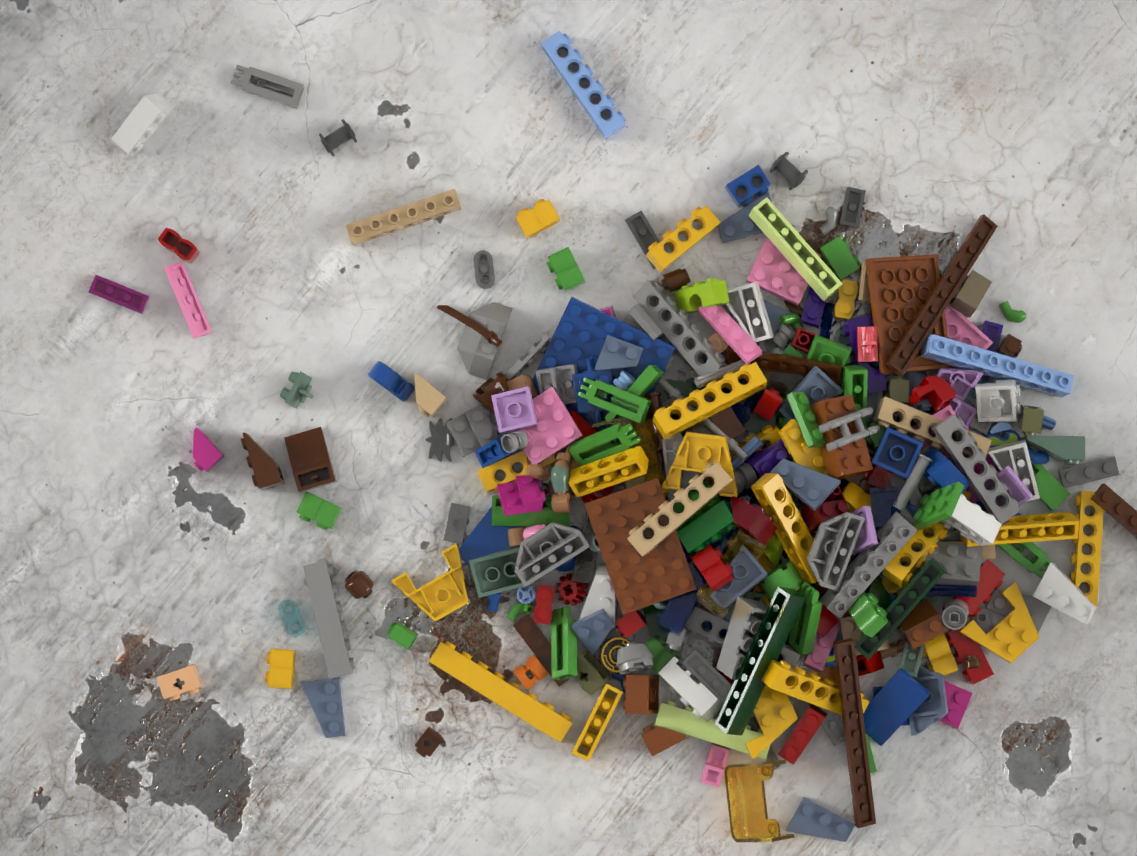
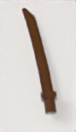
[437,305,502,347]

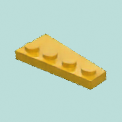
[778,419,827,475]

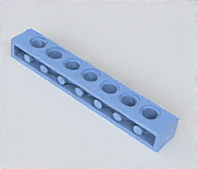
[920,334,1074,398]

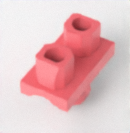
[857,326,878,362]

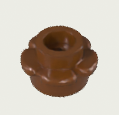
[963,655,982,669]

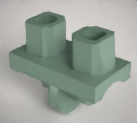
[280,371,314,409]

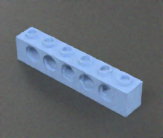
[541,31,626,140]

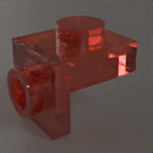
[864,465,893,490]

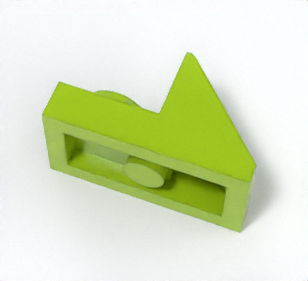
[755,532,784,566]

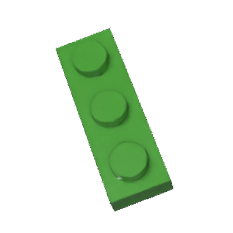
[787,392,826,448]

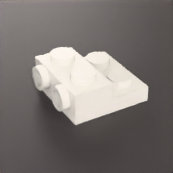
[975,379,1022,422]

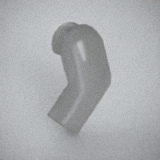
[818,207,839,235]

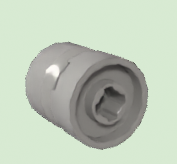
[942,599,969,630]

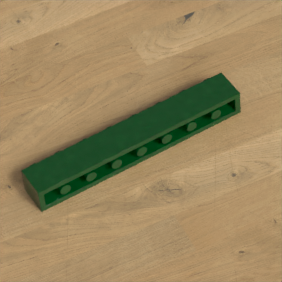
[714,587,806,736]

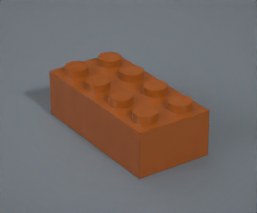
[810,395,873,479]

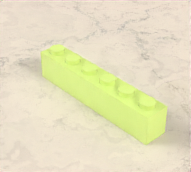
[749,197,843,301]
[654,700,770,759]

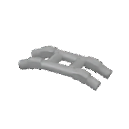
[818,407,881,451]

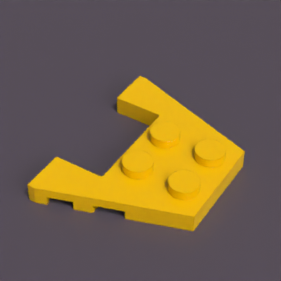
[662,432,738,498]
[391,543,469,622]
[959,582,1040,663]
[745,685,798,760]

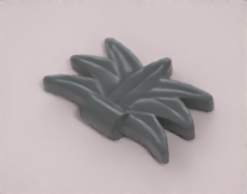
[425,418,454,462]

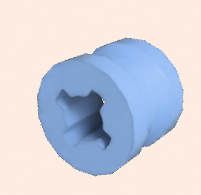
[613,370,636,391]
[516,585,536,604]

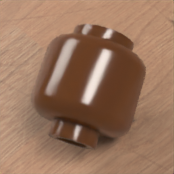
[345,570,373,599]

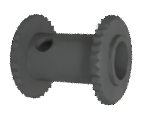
[319,119,357,157]
[770,152,808,190]

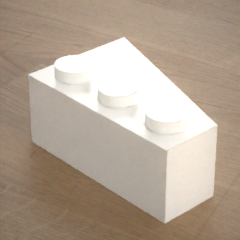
[111,93,174,154]
[726,282,774,343]
[988,439,1040,502]
[942,494,1002,546]
[1033,562,1097,624]
[578,565,617,628]
[659,656,723,722]

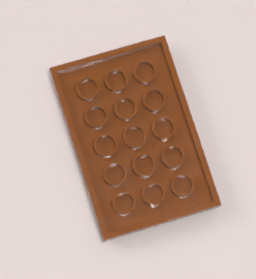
[865,254,952,374]
[584,478,697,615]

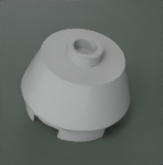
[616,642,654,675]

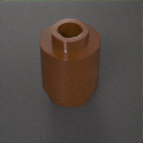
[661,268,691,293]

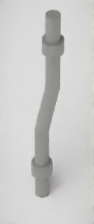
[659,379,748,461]

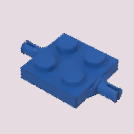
[572,357,613,424]

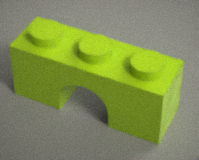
[674,277,730,314]

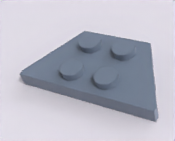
[909,666,948,736]

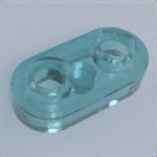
[278,600,305,637]

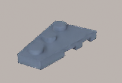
[710,545,768,612]

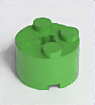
[759,560,803,601]

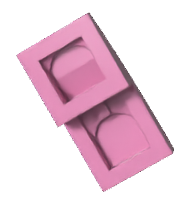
[700,743,730,787]

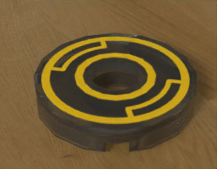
[598,635,631,674]

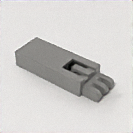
[230,65,305,109]

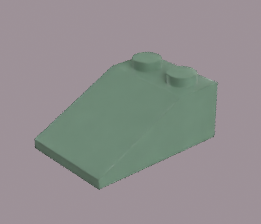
[1021,436,1085,465]
[469,545,536,598]

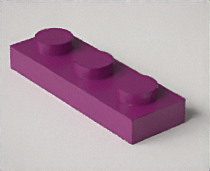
[89,275,150,314]

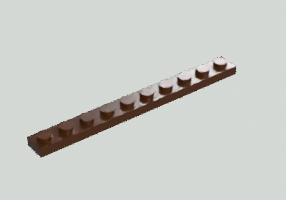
[885,214,998,376]
[833,638,876,828]

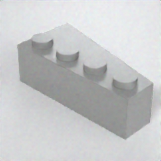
[716,597,768,680]

